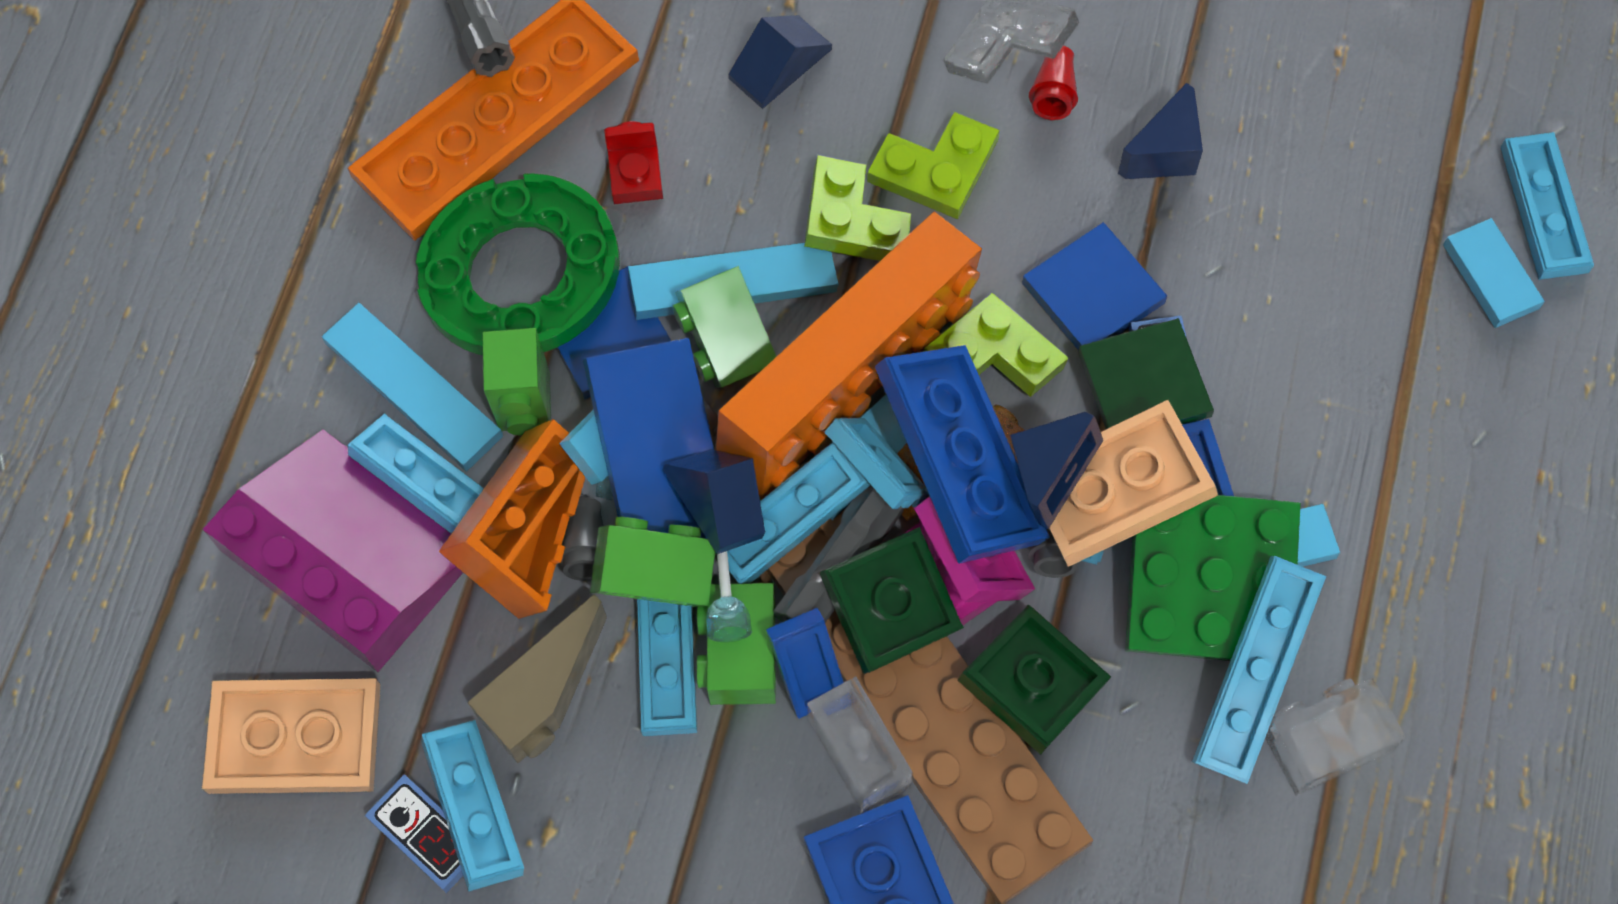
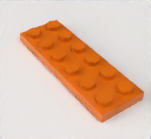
[348,0,639,241]

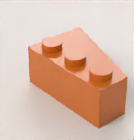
[438,419,585,619]

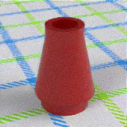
[1029,45,1078,120]

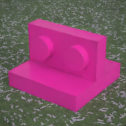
[905,497,1035,625]

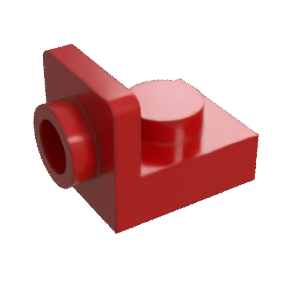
[604,121,663,205]

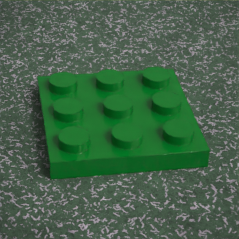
[1125,495,1301,661]

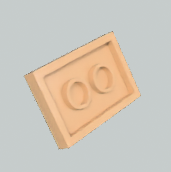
[1049,400,1218,567]
[202,678,381,794]

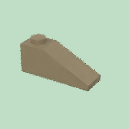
[467,594,607,763]

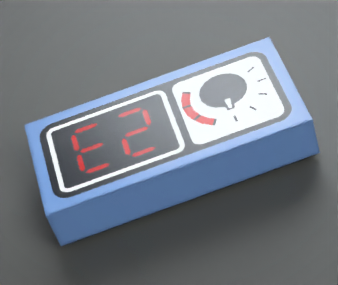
[365,774,463,893]

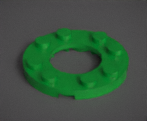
[416,173,620,356]

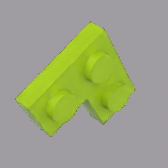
[867,112,1000,219]
[804,155,911,261]
[923,293,1069,397]

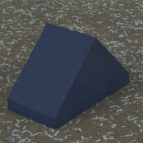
[728,15,832,109]
[1118,83,1203,179]
[1010,412,1104,529]
[663,449,765,554]

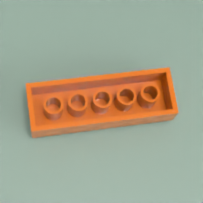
[716,211,982,500]

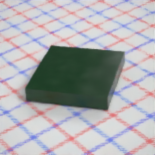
[1078,318,1214,429]
[819,527,964,674]
[957,604,1111,755]

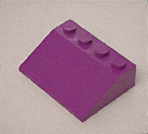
[203,429,463,672]

